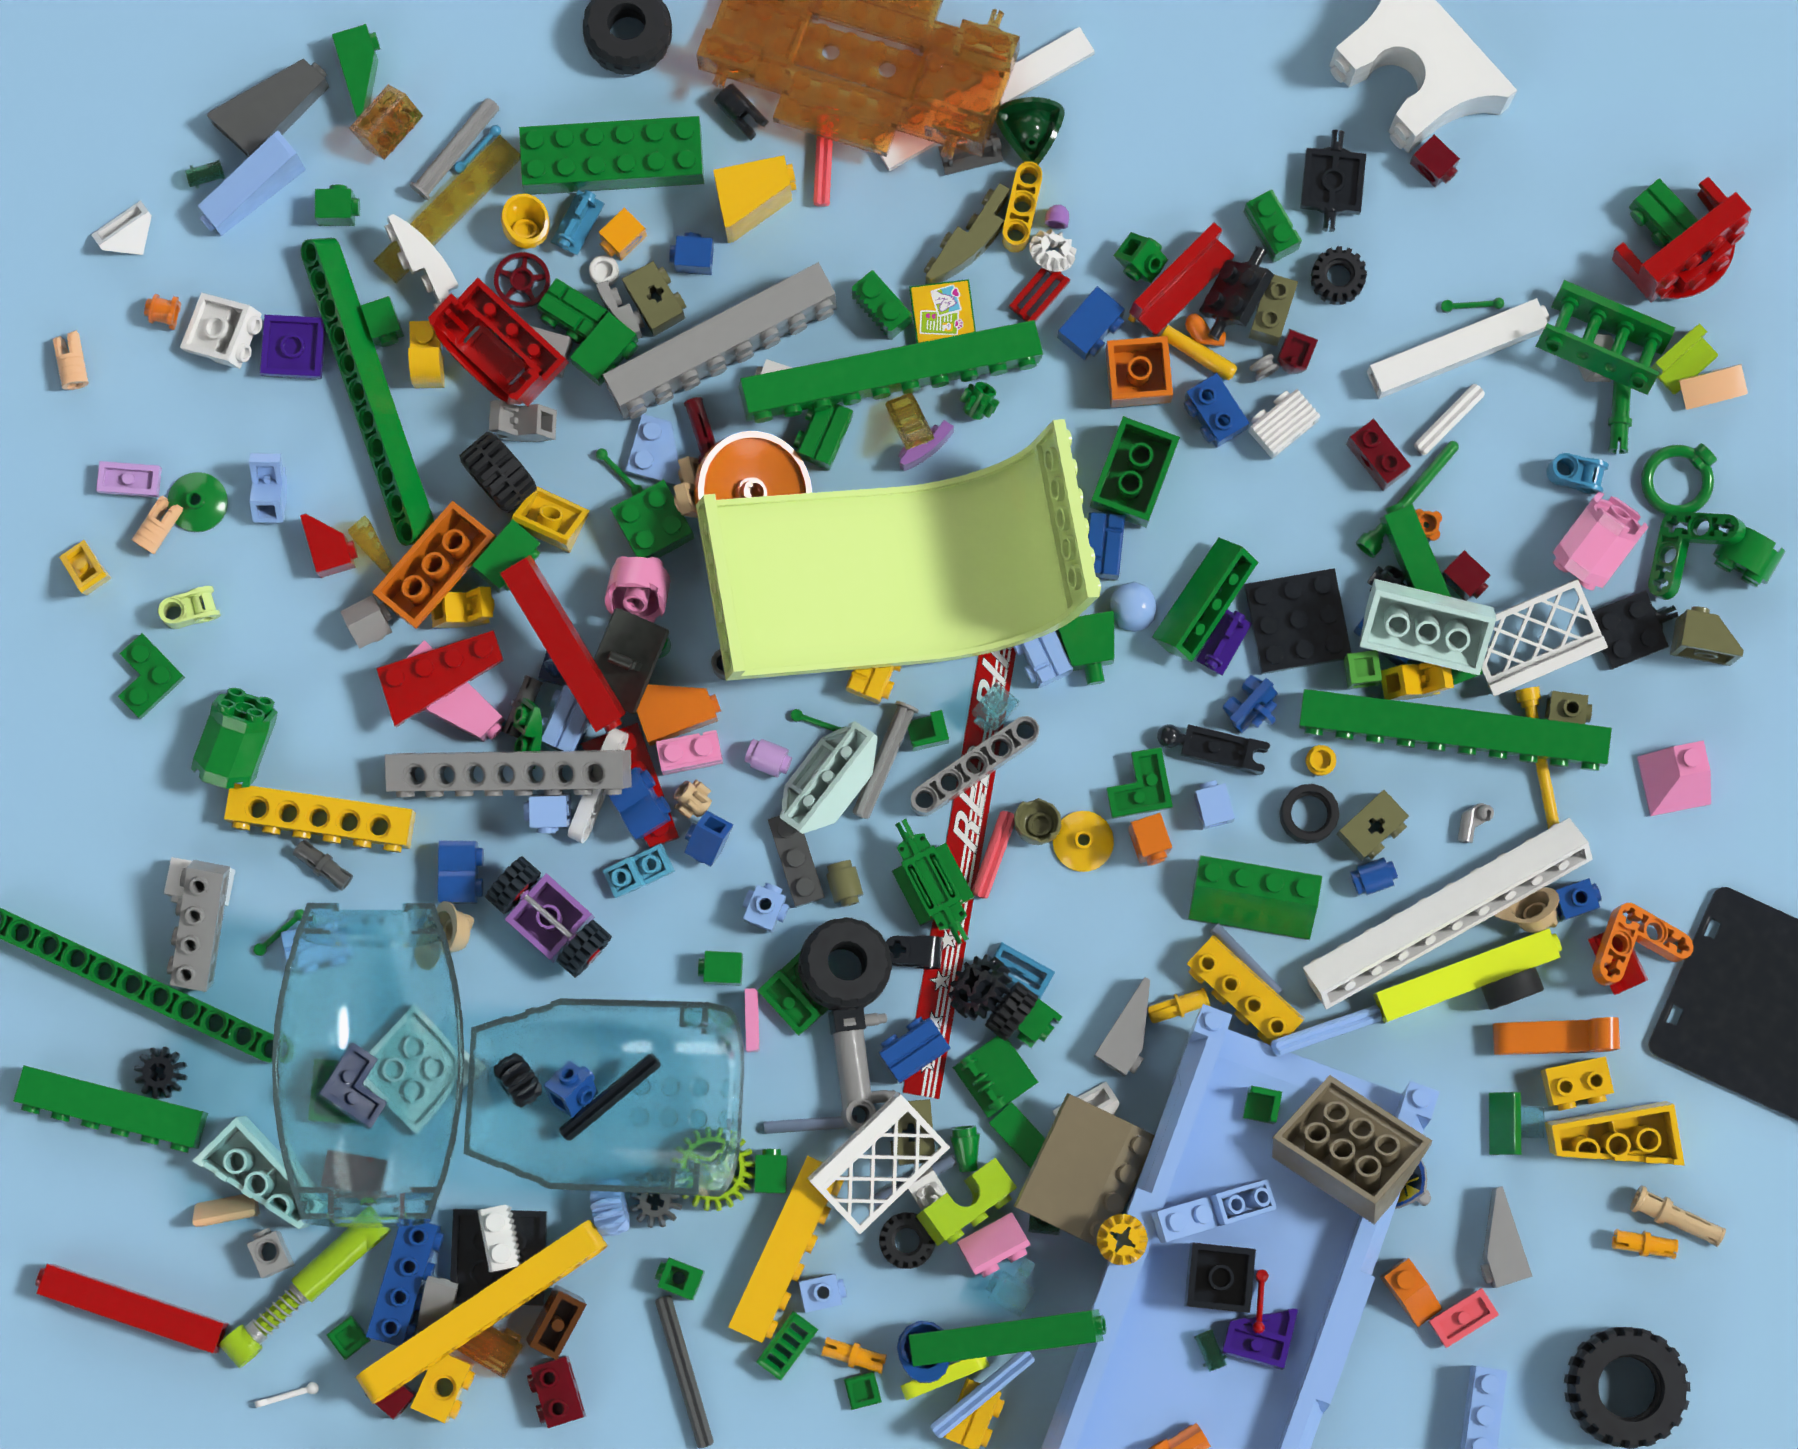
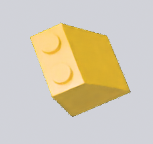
[713,155,796,243]

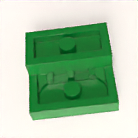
[757,952,829,1036]

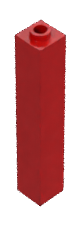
[500,555,626,733]
[35,1264,229,1353]

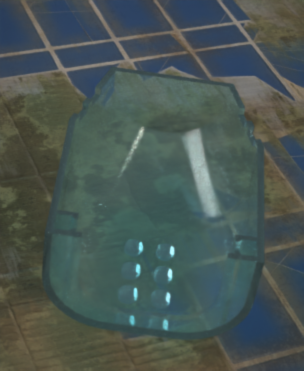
[463,998,744,1197]

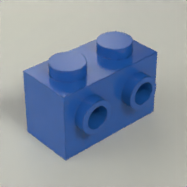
[1183,373,1250,448]

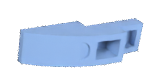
[1151,1179,1277,1244]

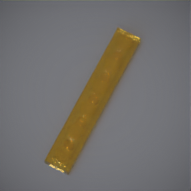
[374,135,521,284]

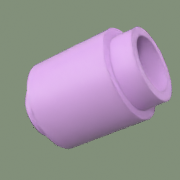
[744,739,792,778]

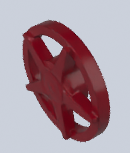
[494,252,551,308]

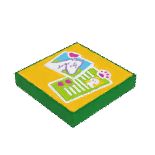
[909,279,976,343]

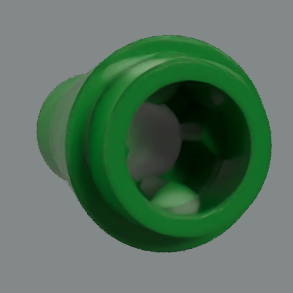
[950,1125,980,1172]

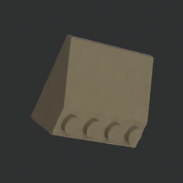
[1272,1075,1432,1224]
[1014,1093,1155,1247]

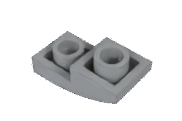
[596,281,645,339]
[417,1276,458,1331]

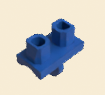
[1222,675,1278,734]

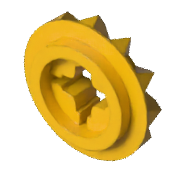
[1097,1214,1148,1265]

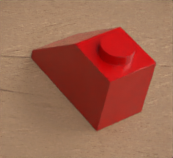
[300,514,358,578]

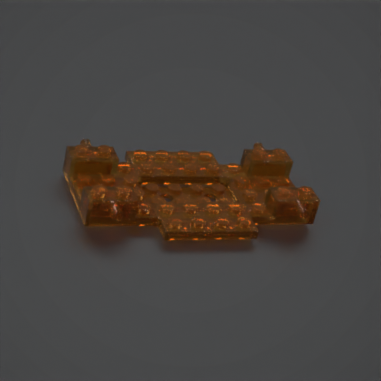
[696,0,1020,159]

